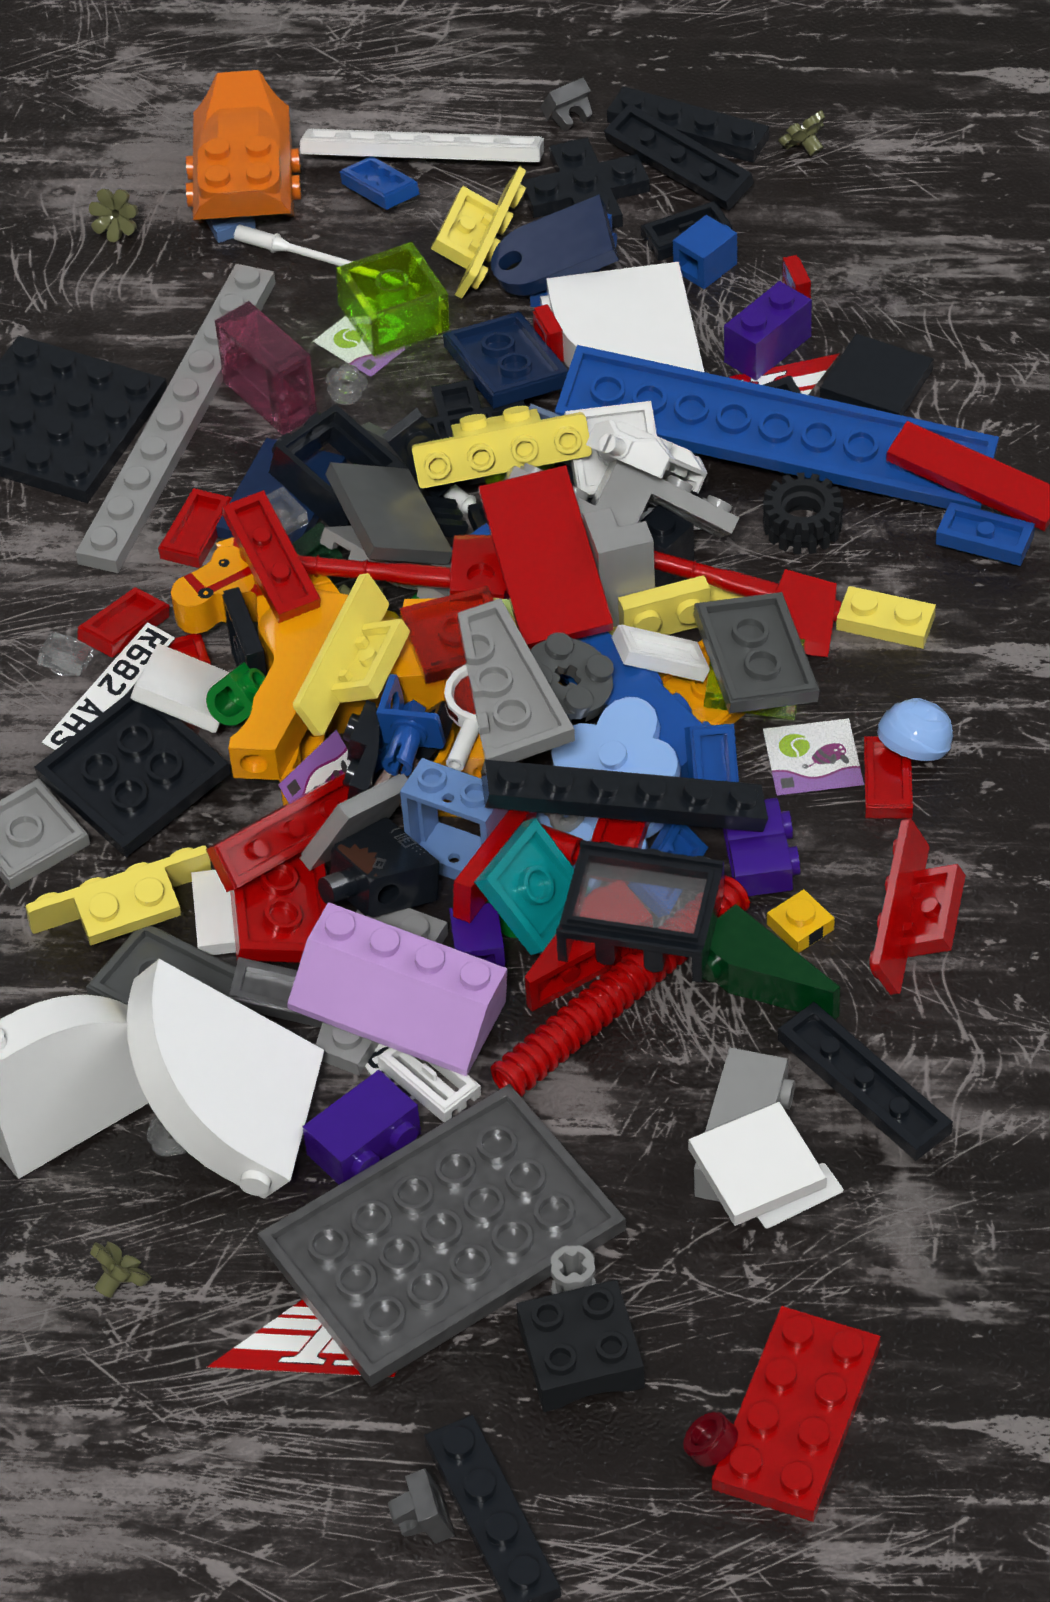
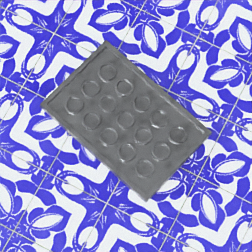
[258,1084,626,1387]

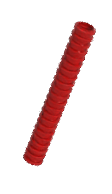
[491,875,750,1098]

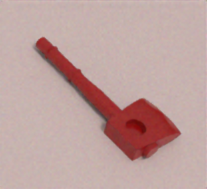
[298,534,509,600]
[654,550,841,657]

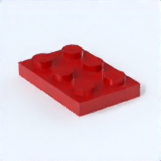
[230,851,327,963]

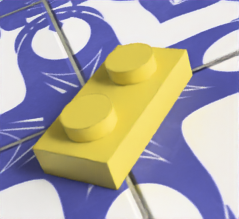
[836,586,936,649]

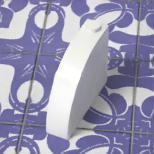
[540,262,704,372]
[127,959,324,1199]
[0,995,148,1179]

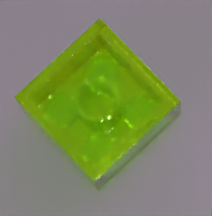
[336,242,449,357]

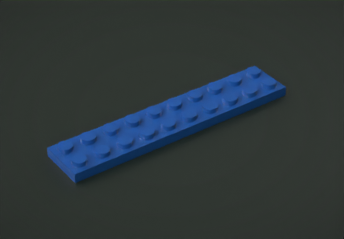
[555,345,999,509]

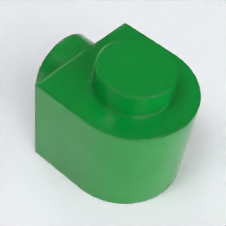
[206,662,266,726]

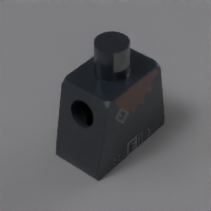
[318,817,439,917]

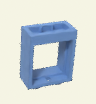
[400,758,509,880]

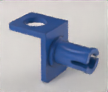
[376,674,446,776]

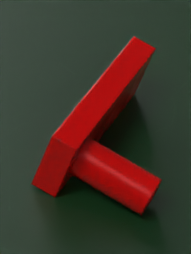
[222,490,321,623]
[453,810,583,923]

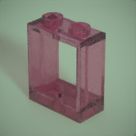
[215,301,317,435]

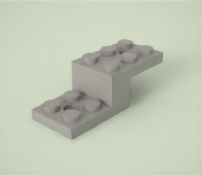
[504,459,739,538]

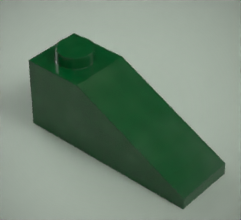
[703,904,840,1019]

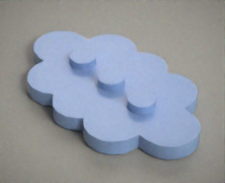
[536,697,681,898]

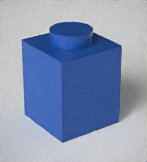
[673,215,737,289]

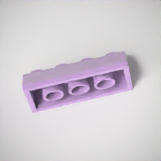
[287,902,507,1076]

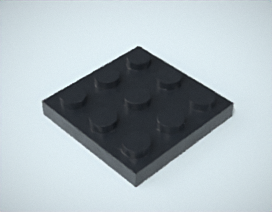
[34,688,231,858]

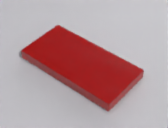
[478,465,613,650]

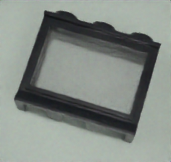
[556,840,724,983]

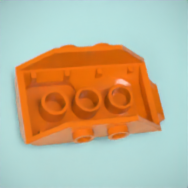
[186,70,301,223]

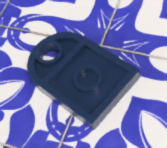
[491,195,619,296]

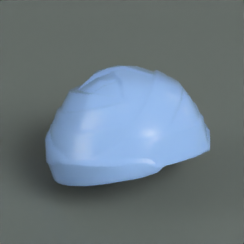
[877,698,953,761]

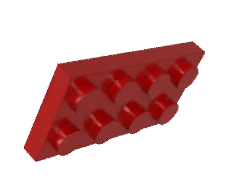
[712,1306,881,1522]

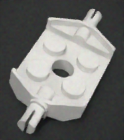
[586,419,707,493]

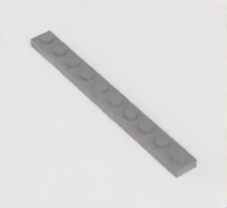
[76,264,276,573]

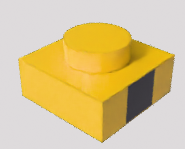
[767,889,835,953]

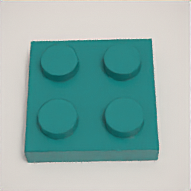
[474,818,591,955]

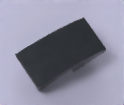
[343,700,380,800]

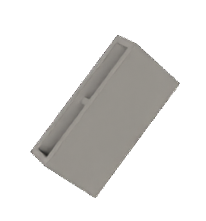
[583,507,655,627]

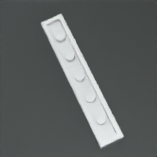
[300,129,544,162]

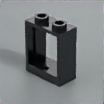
[269,404,409,527]

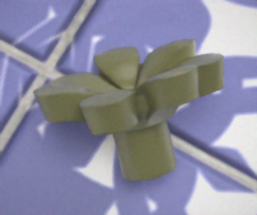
[778,110,825,157]
[89,189,138,242]
[90,1241,151,1298]

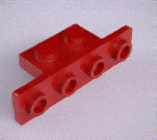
[869,818,966,995]

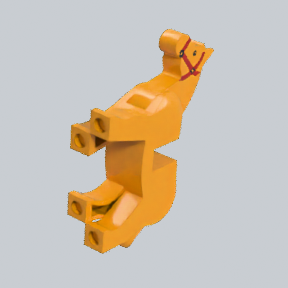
[171,537,562,818]

